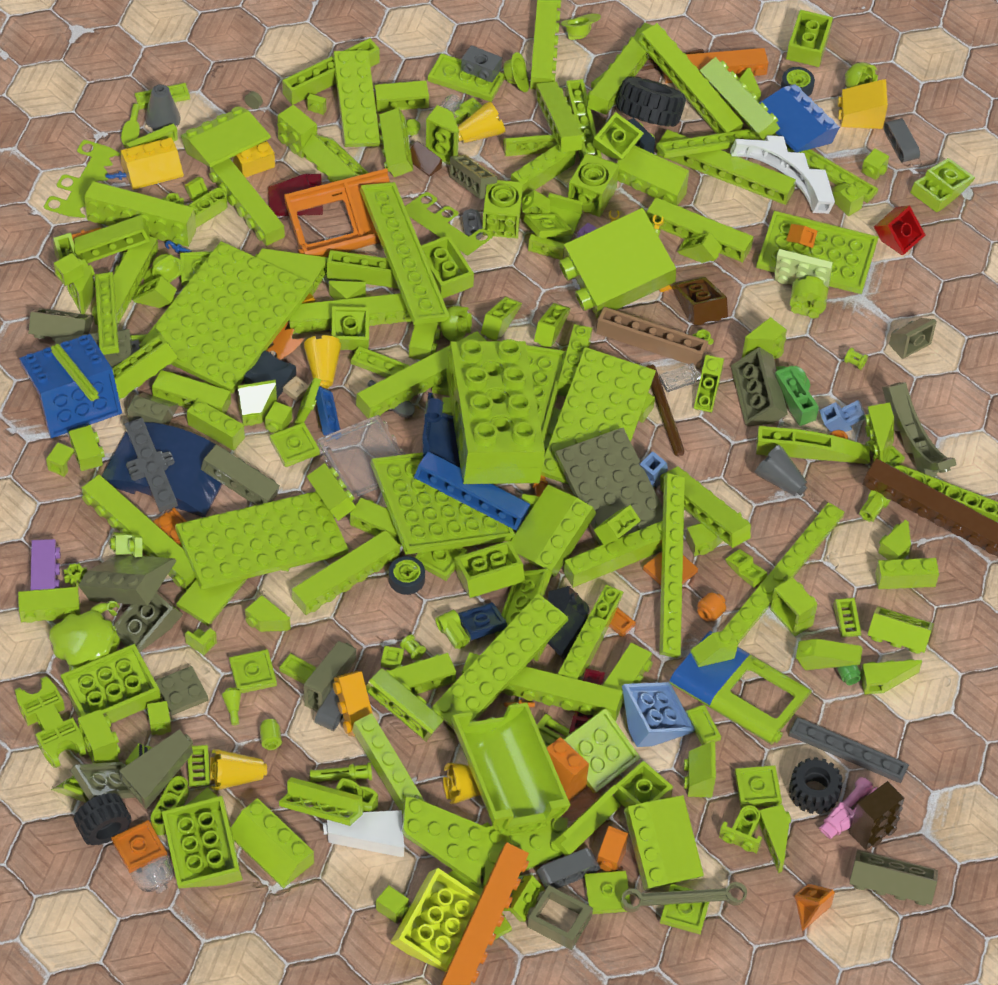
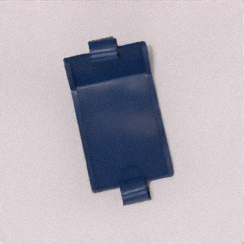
[423,392,461,468]

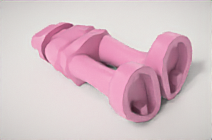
[819,777,877,839]

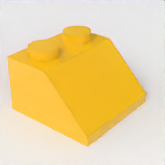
[231,141,275,178]

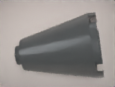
[145,84,181,131]
[755,445,808,496]

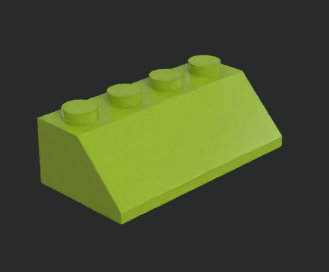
[301,134,369,182]
[617,145,689,206]
[366,668,444,742]
[231,798,314,889]

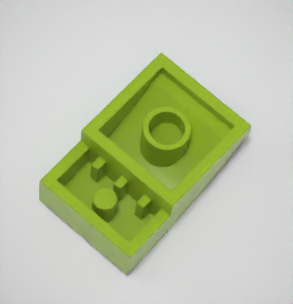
[910,158,975,213]

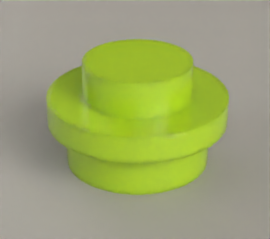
[406,119,421,136]

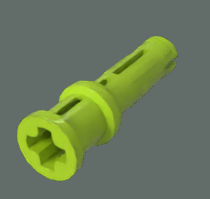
[310,762,372,783]

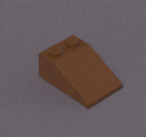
[672,277,728,325]

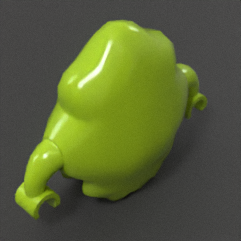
[49,601,120,671]

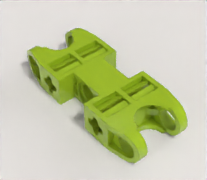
[14,676,86,768]

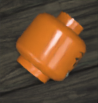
[697,592,726,621]

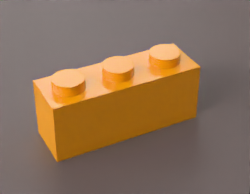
[333,671,373,737]

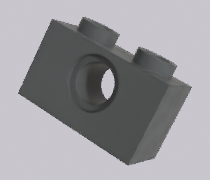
[461,45,502,82]

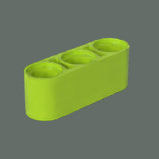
[188,188,228,228]
[151,776,189,836]

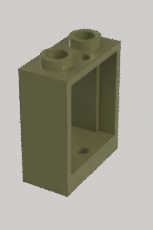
[526,885,593,950]

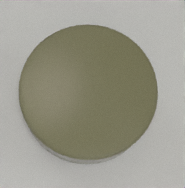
[245,91,263,109]

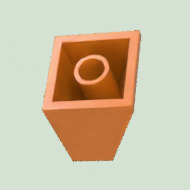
[547,737,589,801]

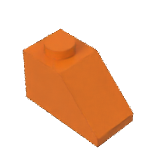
[597,826,628,872]

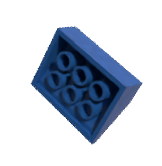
[759,84,840,153]

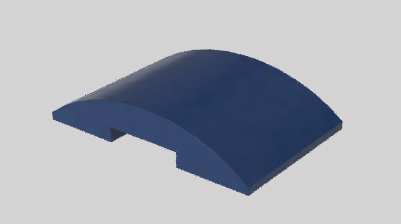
[102,422,223,517]

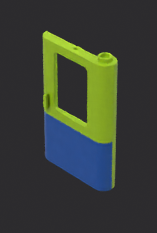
[669,631,812,745]

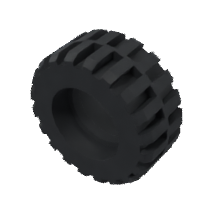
[616,77,686,127]

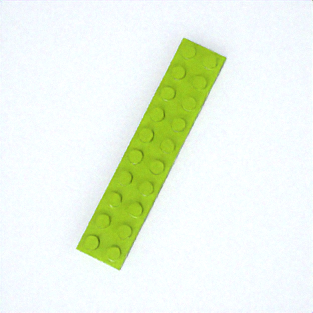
[360,182,450,325]

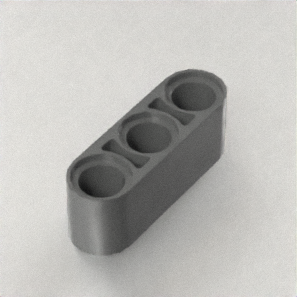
[884,118,920,163]
[315,688,343,731]
[537,848,600,890]

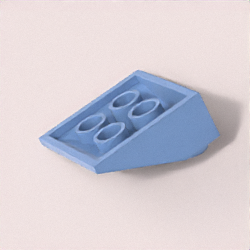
[622,682,695,747]

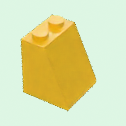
[837,79,888,129]

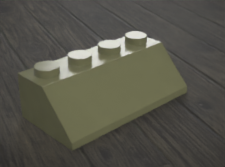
[731,347,788,426]
[849,849,938,906]

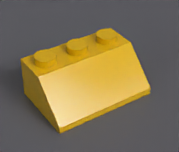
[121,138,184,190]

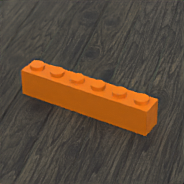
[662,48,768,83]

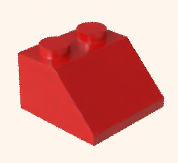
[874,205,926,255]

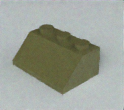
[28,308,94,341]

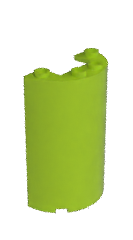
[451,703,570,835]

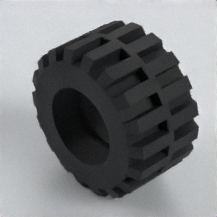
[789,757,843,814]
[73,793,132,846]

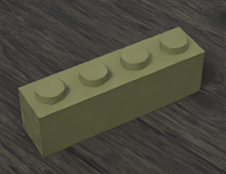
[201,444,280,505]

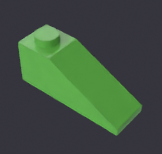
[775,366,819,426]

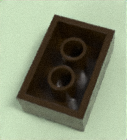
[849,781,905,850]

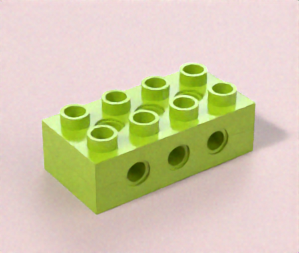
[446,339,545,484]

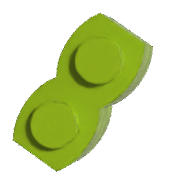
[335,778,378,812]

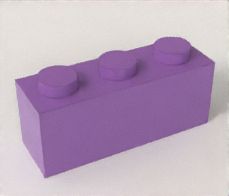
[31,539,61,591]

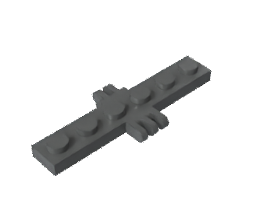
[125,418,178,512]

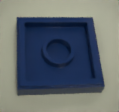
[458,602,507,640]

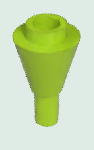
[221,687,242,726]

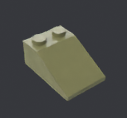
[113,591,183,653]

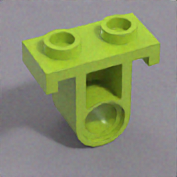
[719,805,762,853]

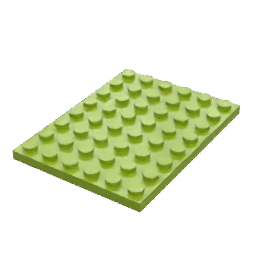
[139,241,314,394]

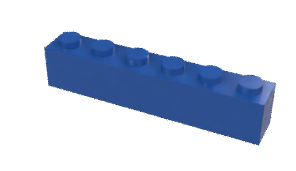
[414,452,530,531]

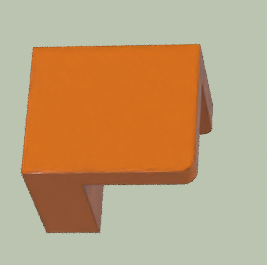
[787,224,818,248]

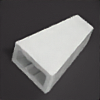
[323,810,404,857]

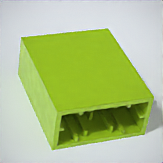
[558,208,676,319]

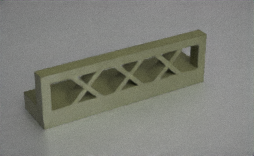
[449,155,497,199]

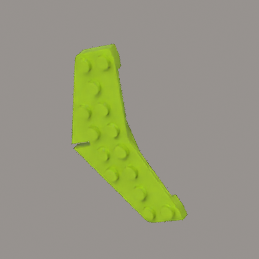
[402,797,568,888]

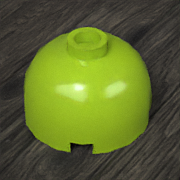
[845,62,878,88]
[438,306,472,342]

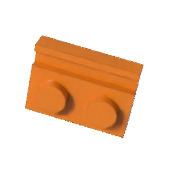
[152,508,187,547]

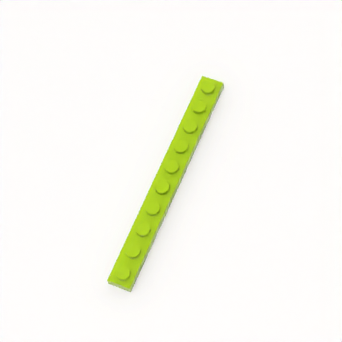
[659,473,685,658]
[722,502,844,644]

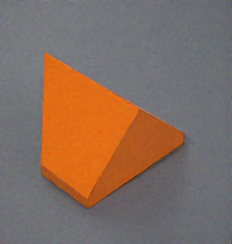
[794,884,835,932]

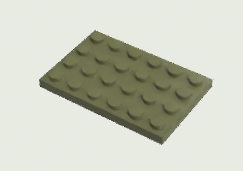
[554,428,663,546]

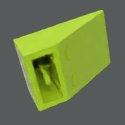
[865,402,894,463]

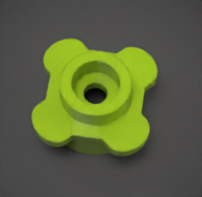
[692,329,714,345]

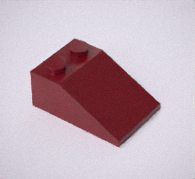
[268,173,323,216]

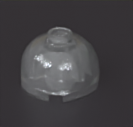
[131,855,174,894]

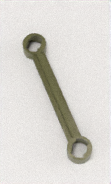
[621,882,747,912]

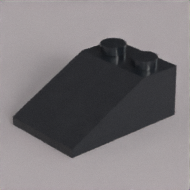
[548,586,589,660]

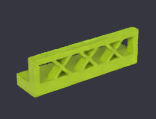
[503,134,557,156]
[279,777,363,826]
[553,785,621,856]

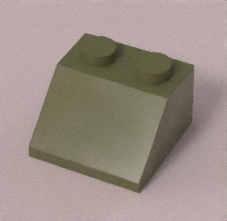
[889,318,937,359]
[127,393,179,425]

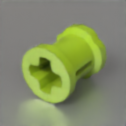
[844,347,868,370]
[400,634,426,661]

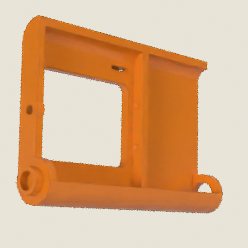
[284,168,390,257]

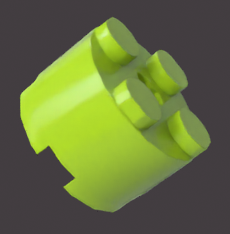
[790,276,829,319]

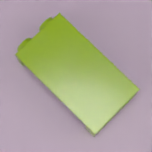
[528,193,583,260]

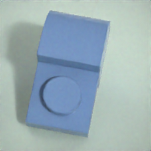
[819,400,865,432]
[640,451,668,488]

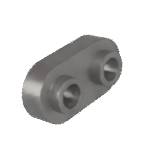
[462,209,483,240]

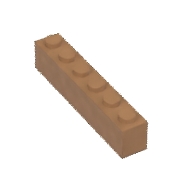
[596,307,708,368]

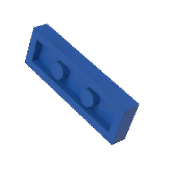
[315,386,342,441]

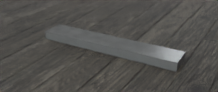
[789,717,909,784]

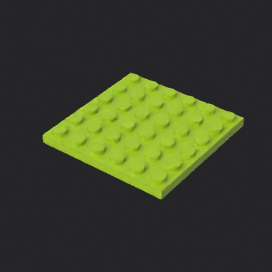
[370,452,515,555]

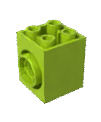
[568,153,619,217]
[483,180,523,238]

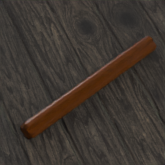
[646,364,685,457]

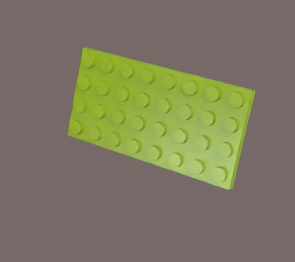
[541,347,656,485]
[175,491,349,590]

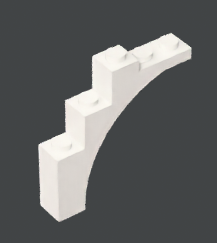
[730,136,835,214]

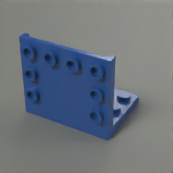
[19,334,122,438]

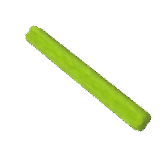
[51,344,99,401]

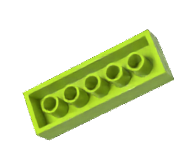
[84,181,196,247]

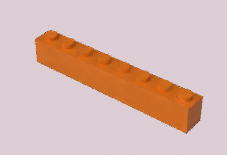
[440,842,529,985]

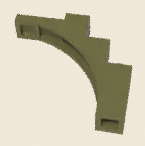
[882,382,957,477]

